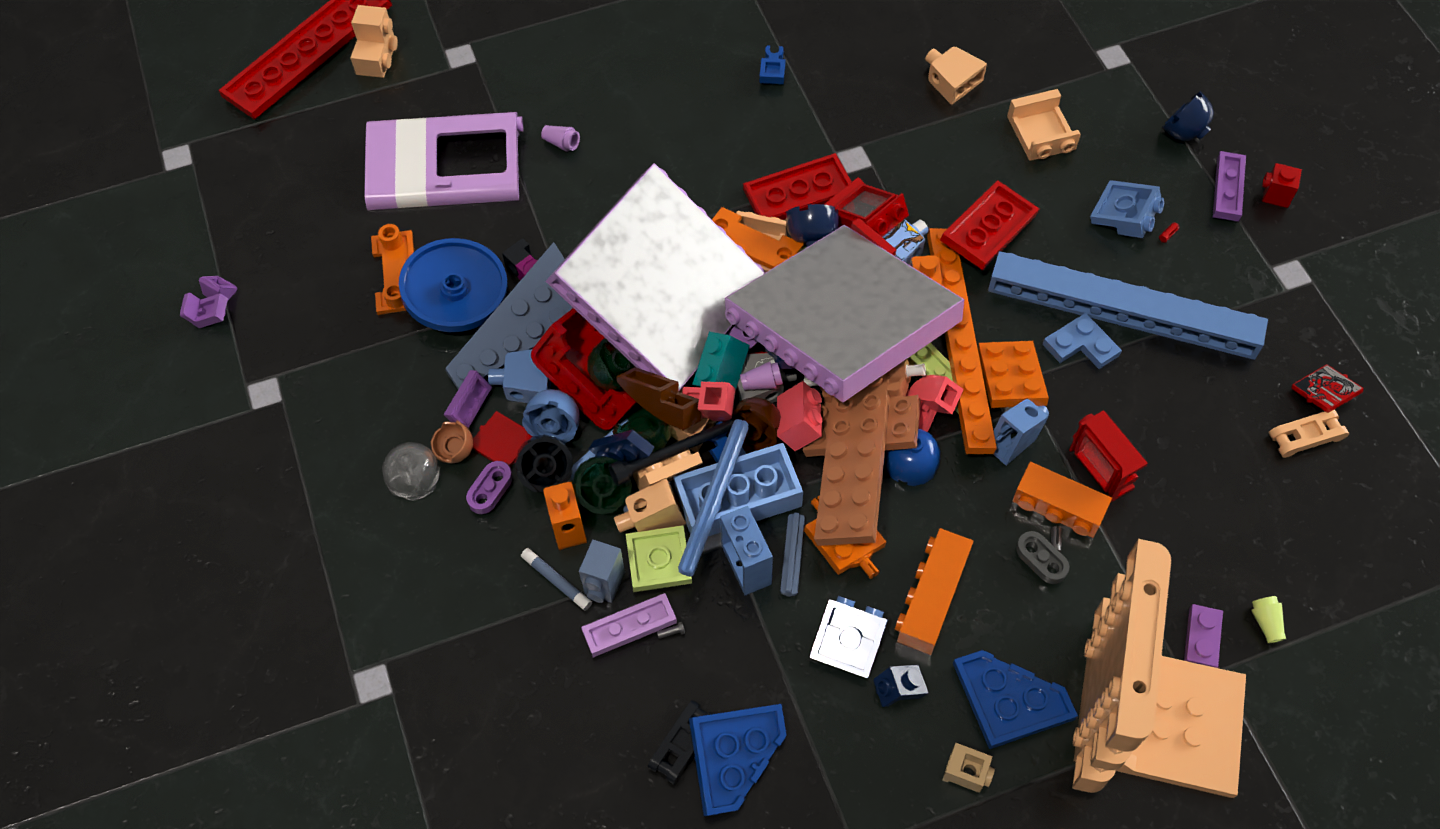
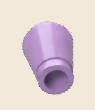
[541,125,580,152]
[740,361,783,391]

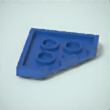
[953,650,1078,749]
[689,704,787,816]

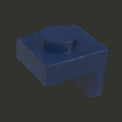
[874,665,928,707]

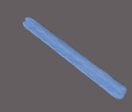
[678,419,749,577]

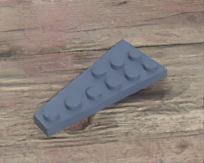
[445,242,573,389]

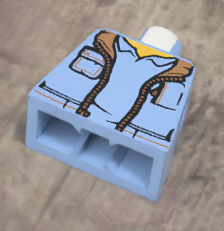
[882,219,928,265]

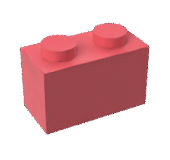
[777,381,823,451]

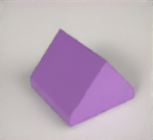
[199,276,237,300]

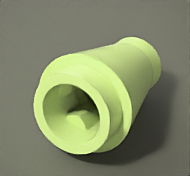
[1251,596,1286,643]

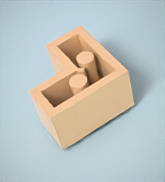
[351,5,398,78]

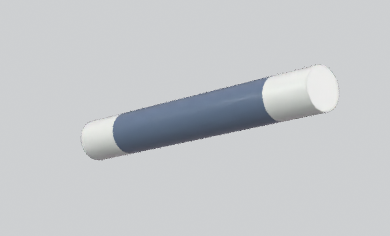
[521,548,592,611]

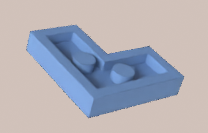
[1042,313,1122,369]

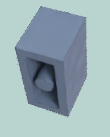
[579,540,625,603]

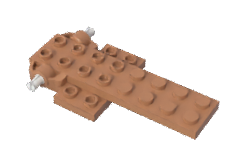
[803,359,926,546]

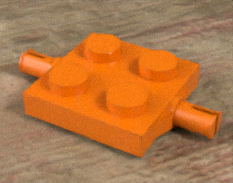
[804,496,886,579]

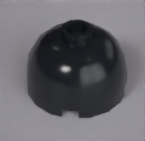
[515,435,573,493]

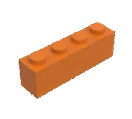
[894,528,973,655]

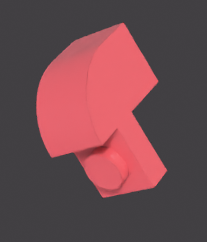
[906,375,964,432]
[682,382,736,421]

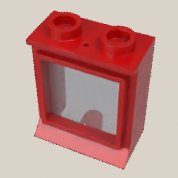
[825,177,909,237]
[1069,410,1148,503]

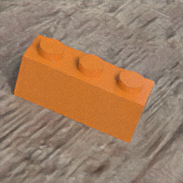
[1012,461,1112,538]

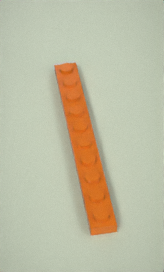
[927,228,997,454]

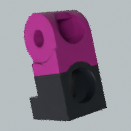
[502,238,538,280]

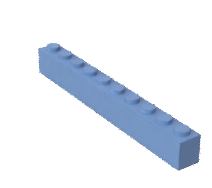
[988,251,1268,360]

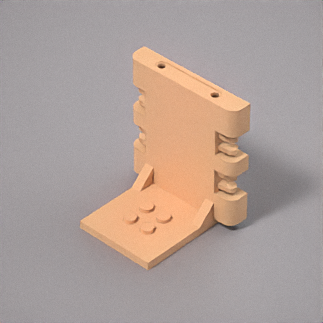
[1072,539,1246,798]

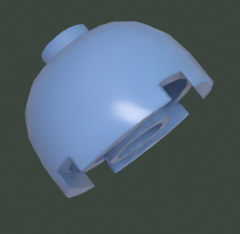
[522,389,580,443]

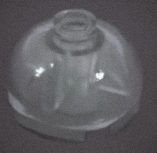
[382,442,441,501]

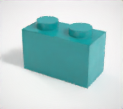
[692,331,750,389]

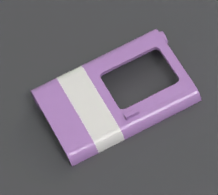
[365,112,523,210]

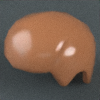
[431,420,473,464]

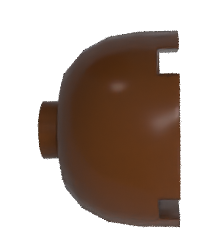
[726,397,781,453]

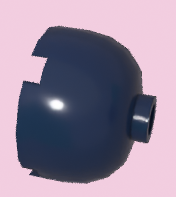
[1161,91,1214,141]
[786,204,839,248]

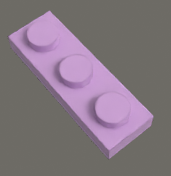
[581,593,677,657]

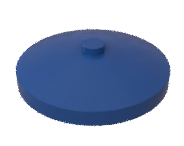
[399,238,507,332]

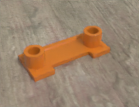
[712,207,804,269]
[371,224,414,315]

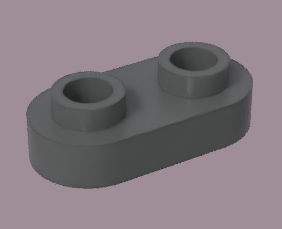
[1016,531,1069,584]

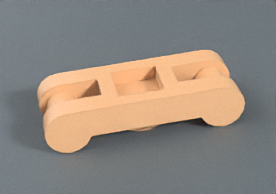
[1269,409,1349,458]

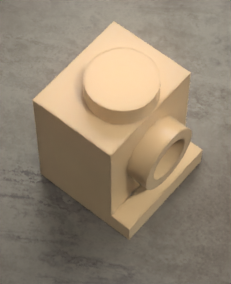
[942,743,995,793]

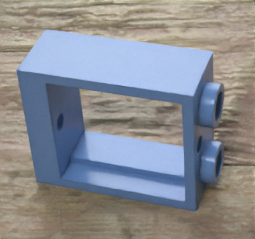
[720,506,773,595]

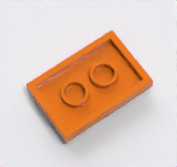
[978,341,1049,408]

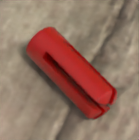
[1159,222,1180,243]

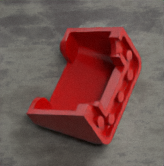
[531,308,637,430]

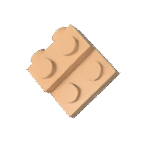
[633,449,703,491]

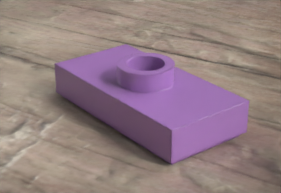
[444,370,492,428]

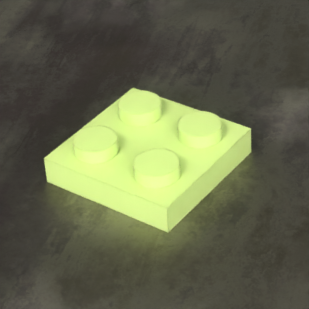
[626,525,692,592]

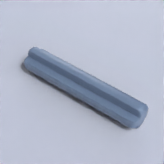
[780,513,805,597]

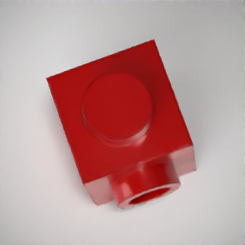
[1262,163,1302,208]

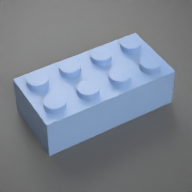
[673,443,803,536]

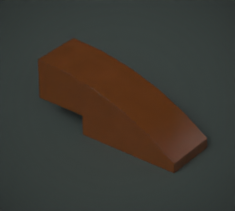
[616,367,701,431]

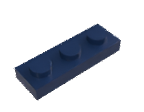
[589,430,654,466]

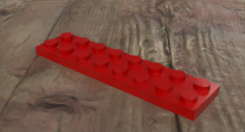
[218,0,392,120]

